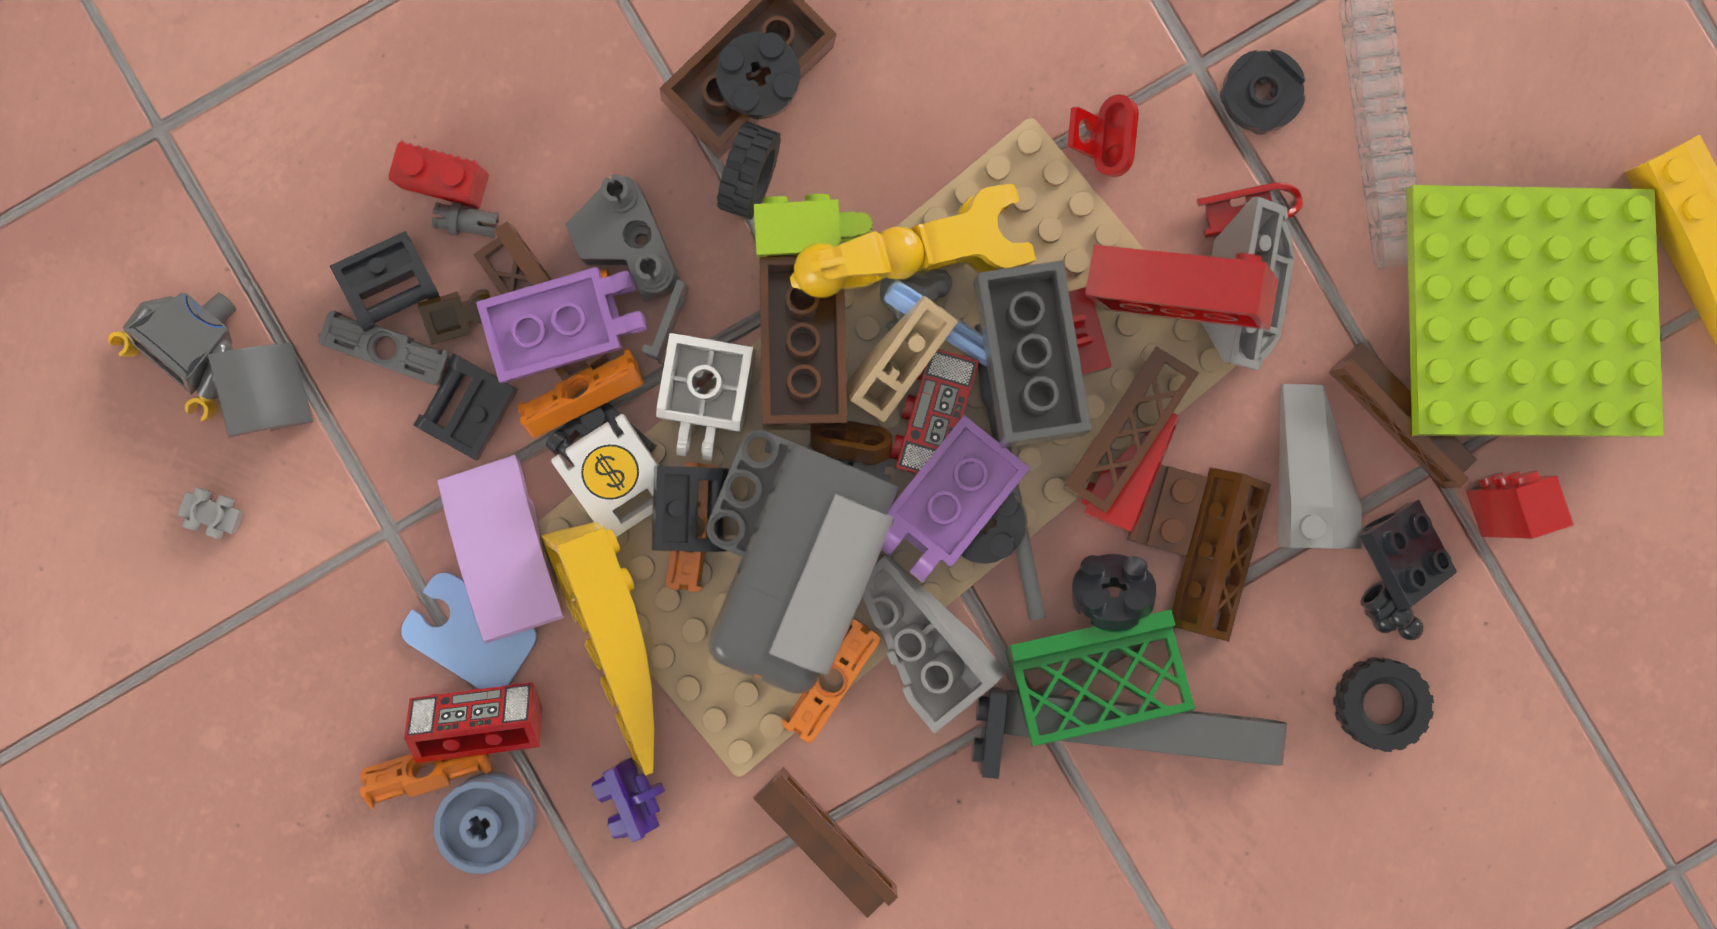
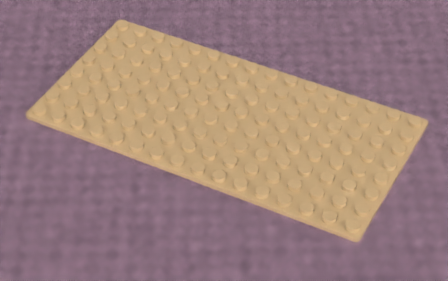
[538,118,1236,777]

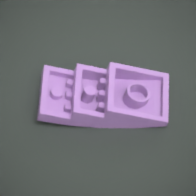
[437,455,565,644]

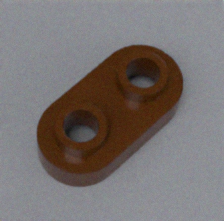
[810,420,892,465]

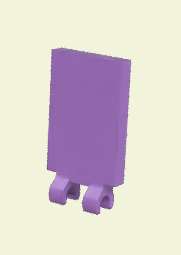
[476,267,648,384]
[881,415,1030,582]

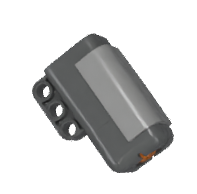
[707,430,899,694]

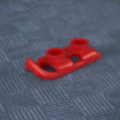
[1197,182,1303,238]

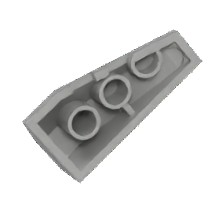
[1277,384,1362,549]
[862,554,1006,734]

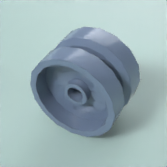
[433,772,537,874]

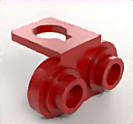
[1067,94,1139,177]

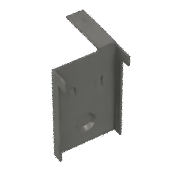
[641,279,689,365]

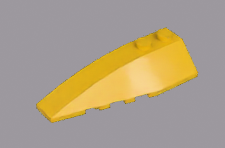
[1624,134,1717,348]
[540,522,654,776]

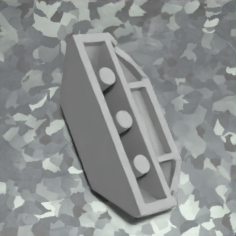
[1201,197,1294,370]

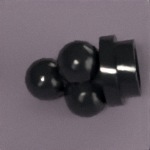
[1360,581,1424,640]

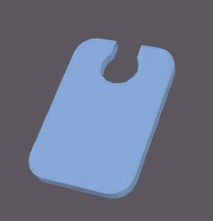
[401,572,537,689]

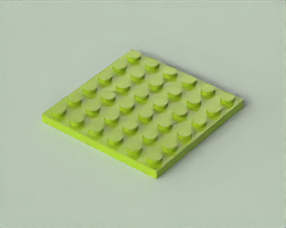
[1406,185,1664,438]

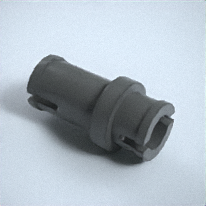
[432,202,499,239]

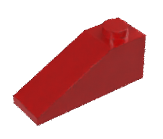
[1081,413,1179,534]

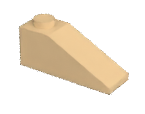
[847,296,959,423]

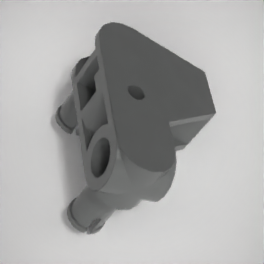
[565,174,681,302]

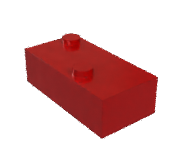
[1085,245,1278,330]

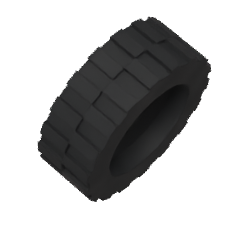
[717,122,781,220]
[1333,657,1434,752]

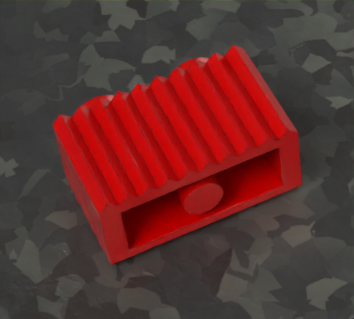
[389,140,489,209]

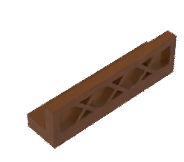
[473,221,609,380]
[1329,342,1477,488]
[1063,346,1199,513]
[1172,467,1271,642]
[753,767,898,918]

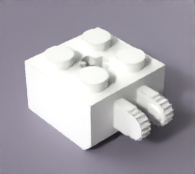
[656,333,756,461]

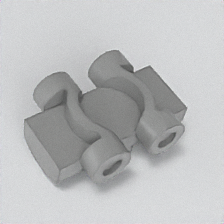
[177,487,243,539]

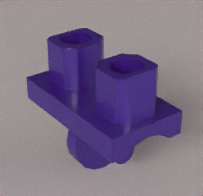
[591,758,665,843]

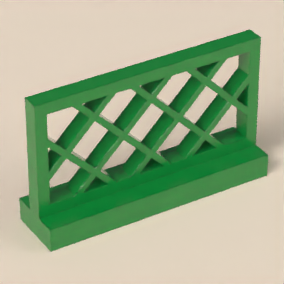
[1005,609,1195,747]

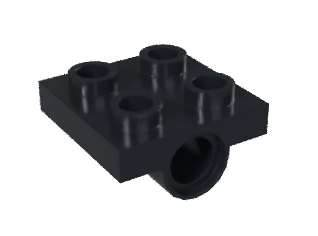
[1359,500,1457,610]

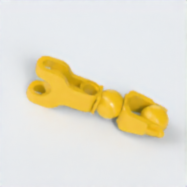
[790,183,1037,297]

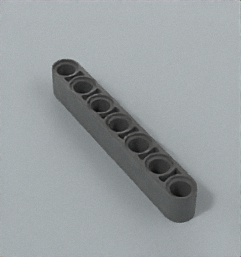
[1004,690,1287,766]

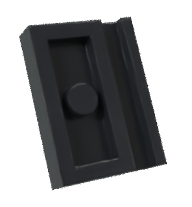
[971,687,1007,779]

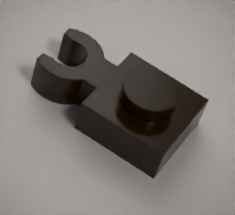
[418,289,490,345]

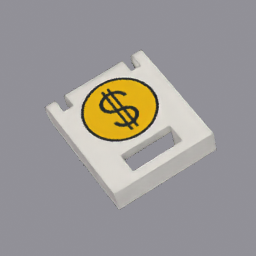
[551,413,659,537]

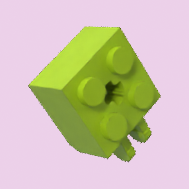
[754,194,873,263]

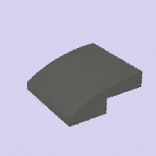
[207,343,313,438]

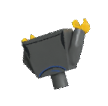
[108,292,236,422]

